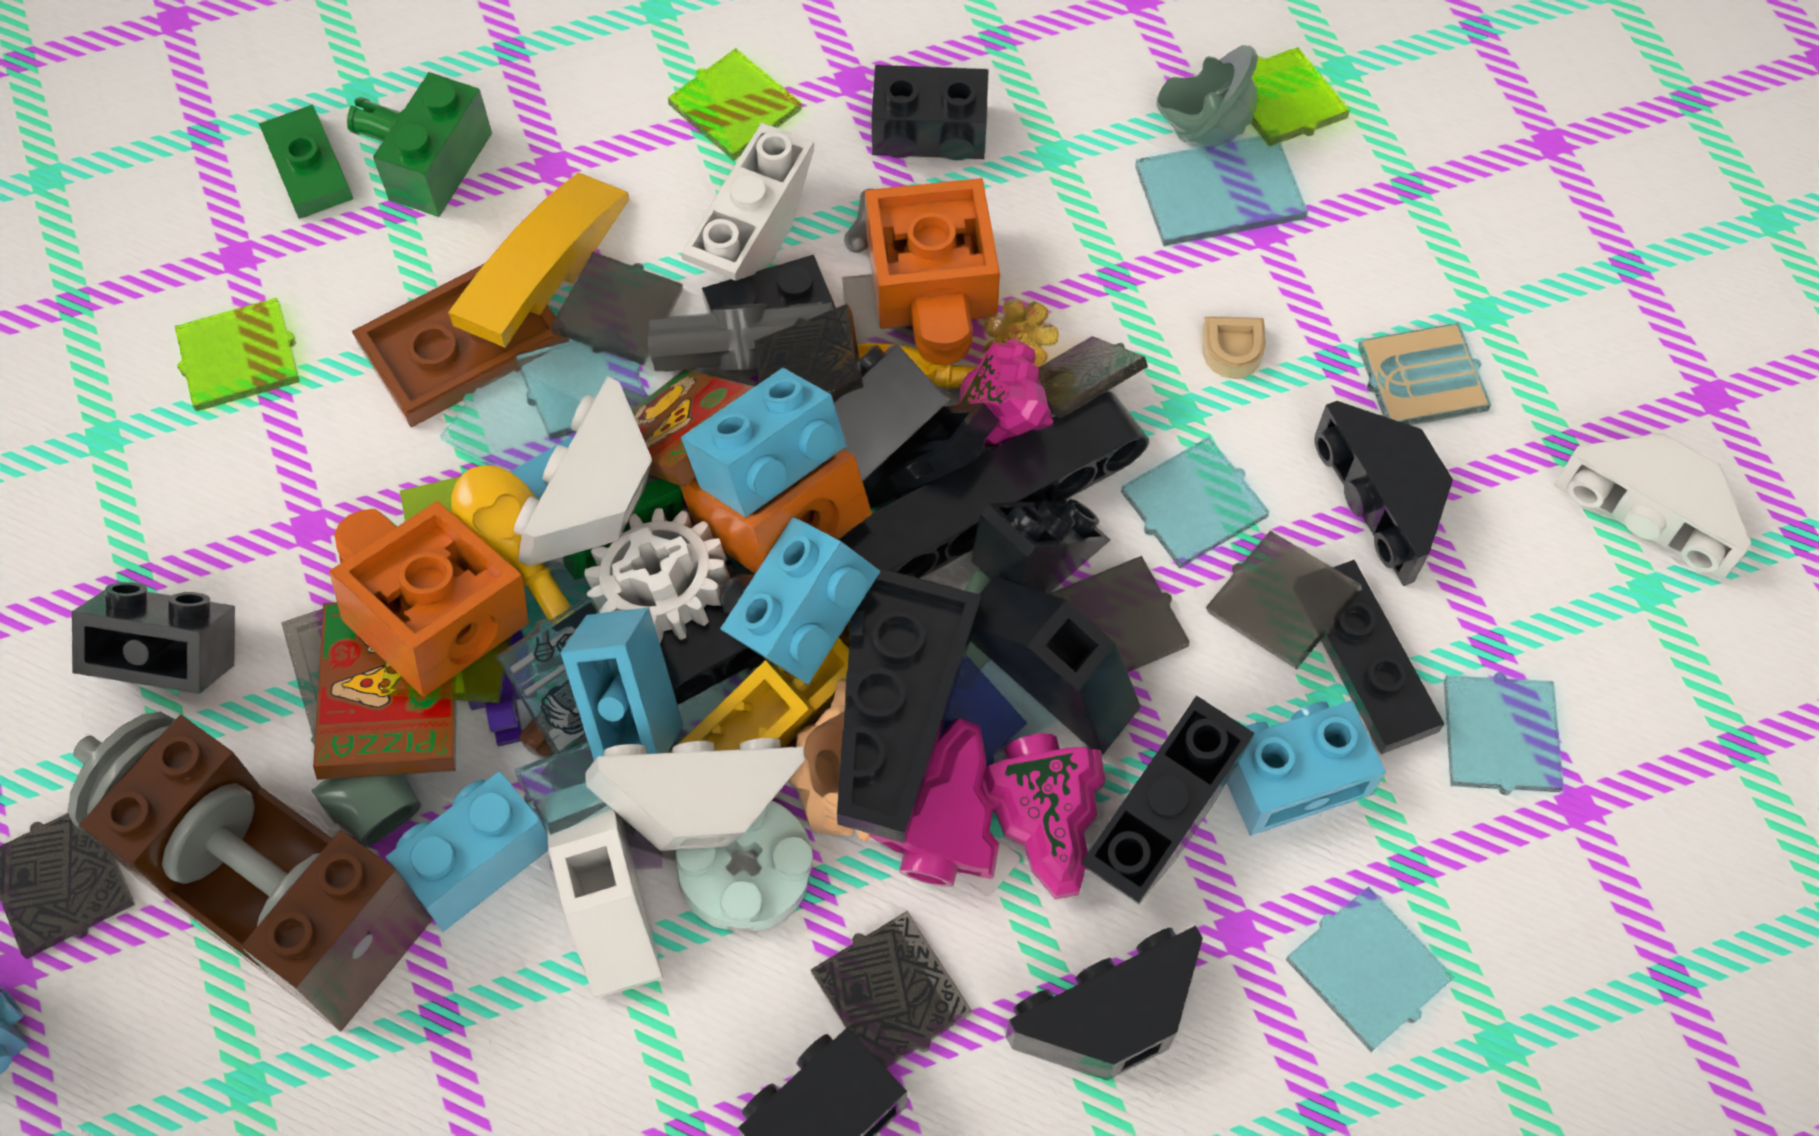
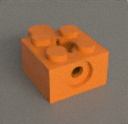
[865,178,1000,365]
[680,449,872,574]
[329,501,529,697]

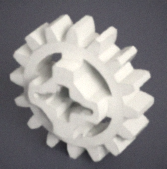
[584,508,730,643]

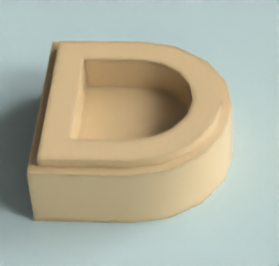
[1202,317,1266,379]

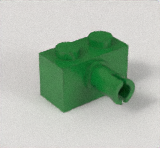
[347,72,492,217]

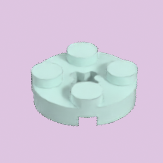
[675,800,813,931]

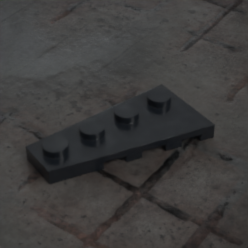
[837,567,982,844]

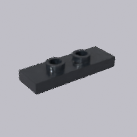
[1294,560,1445,754]

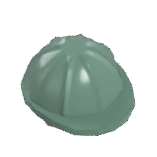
[1156,45,1258,146]

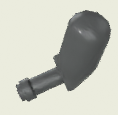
[844,189,870,253]

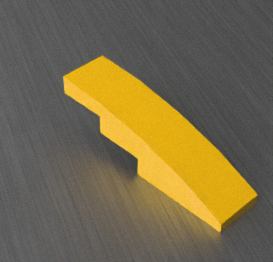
[448,172,630,348]
[670,620,850,753]

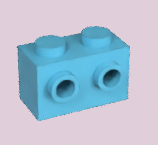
[681,368,847,518]
[720,517,881,685]
[560,607,683,761]
[1227,700,1386,836]
[386,771,549,932]

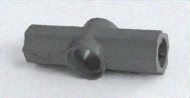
[648,302,837,372]

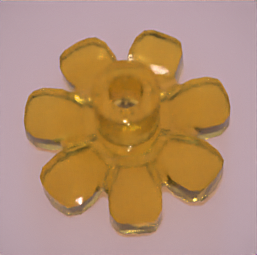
[983,298,1059,367]

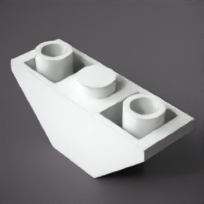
[681,122,814,281]
[514,376,652,566]
[1554,433,1752,581]
[585,738,805,851]
[546,788,664,999]

